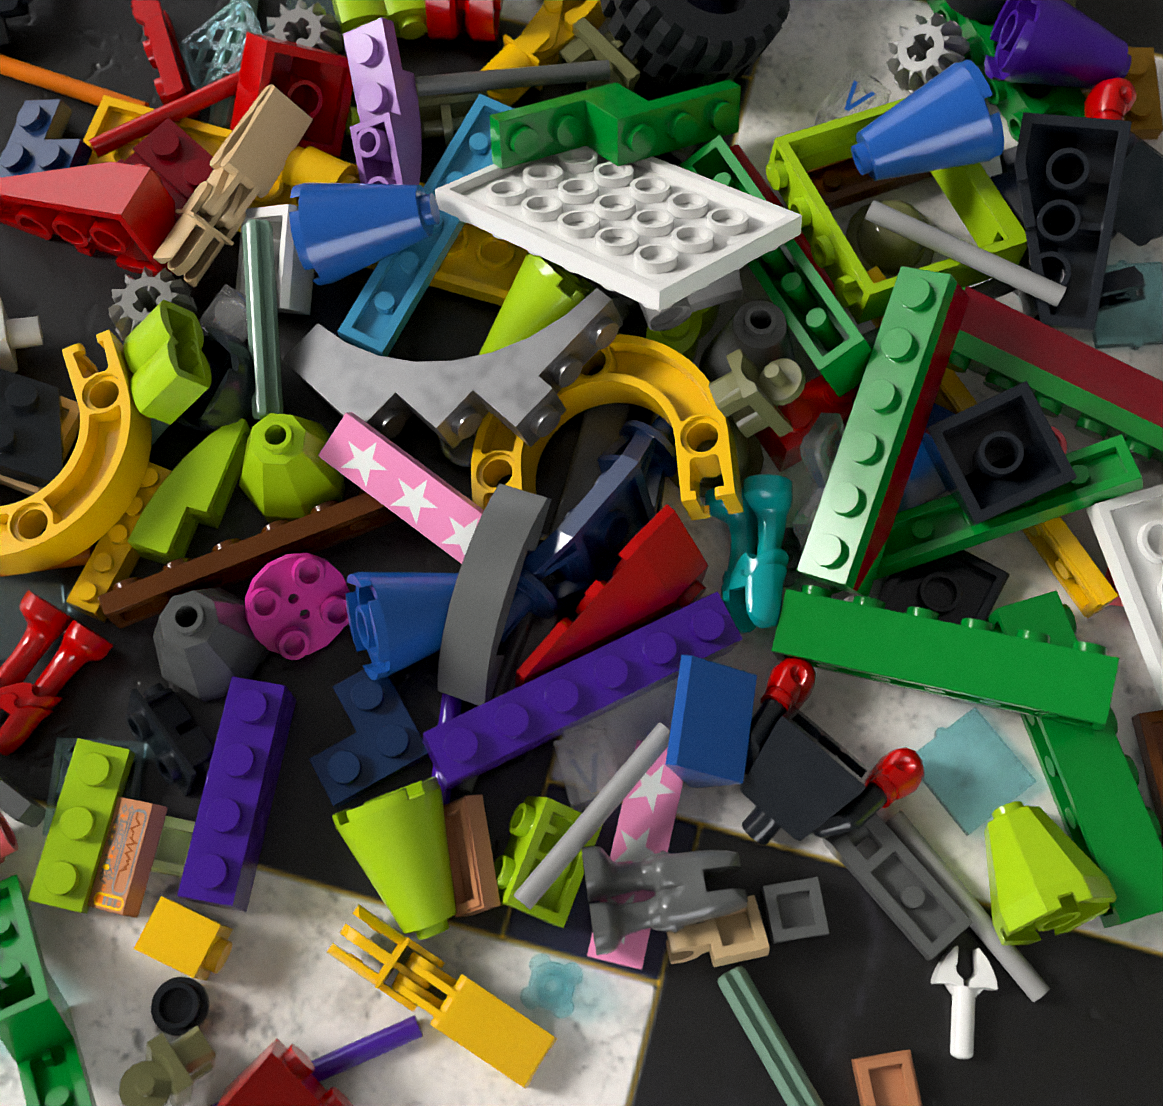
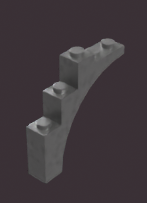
[282,288,624,449]

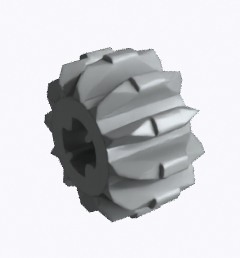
[262,0,344,54]
[886,12,971,94]
[108,266,197,341]

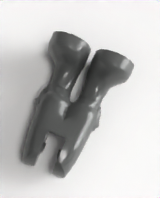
[581,846,748,955]

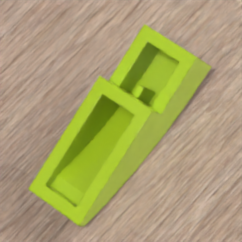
[127,418,251,565]

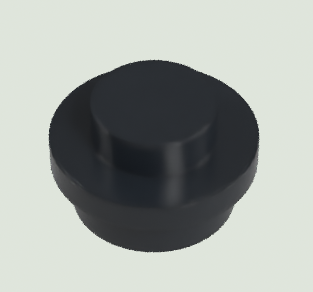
[151,977,210,1036]

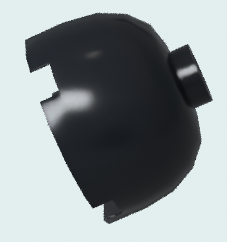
[175,327,255,433]

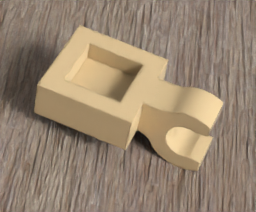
[665,895,770,967]

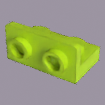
[494,796,603,928]

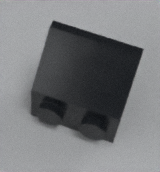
[922,381,1077,526]

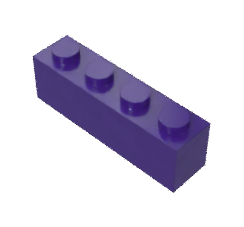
[177,676,297,912]

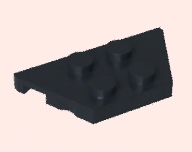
[0,369,64,488]

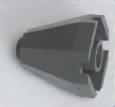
[153,587,270,702]

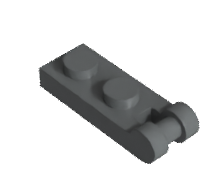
[823,813,973,961]

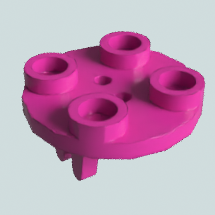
[245,553,350,660]

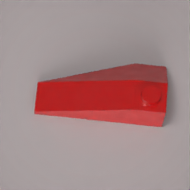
[0,162,175,276]
[515,504,709,688]

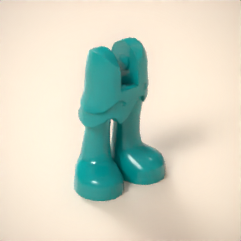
[705,474,793,634]

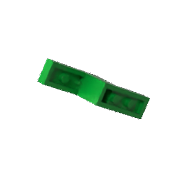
[490,80,741,169]
[0,874,97,1106]

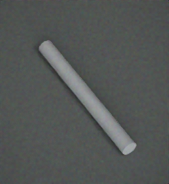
[865,200,1067,307]
[513,722,670,910]
[885,810,1050,1002]

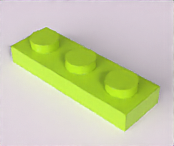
[27,738,135,914]

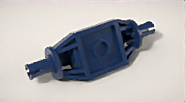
[500,416,678,644]

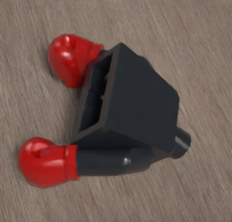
[1084,77,1163,247]
[740,658,925,845]

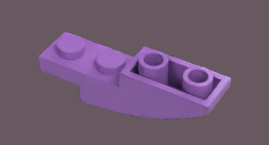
[343,18,422,185]

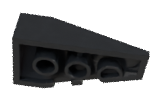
[1014,112,1132,332]

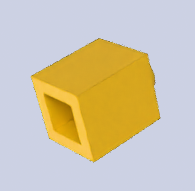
[133,896,233,981]

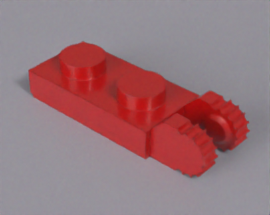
[131,0,200,119]

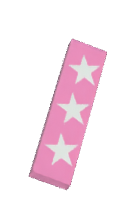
[318,412,484,564]
[587,740,683,970]

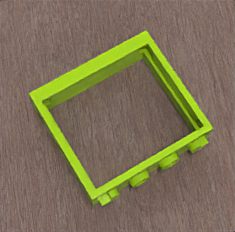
[766,98,1028,325]

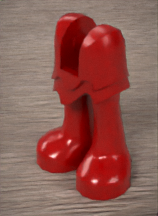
[0,590,113,756]

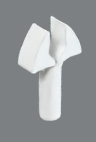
[931,946,998,1059]

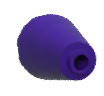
[984,0,1132,89]

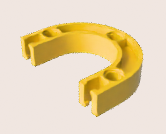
[0,329,152,575]
[471,334,744,521]

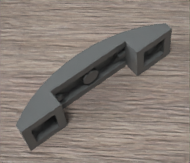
[437,483,551,706]

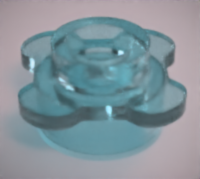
[520,953,583,1018]

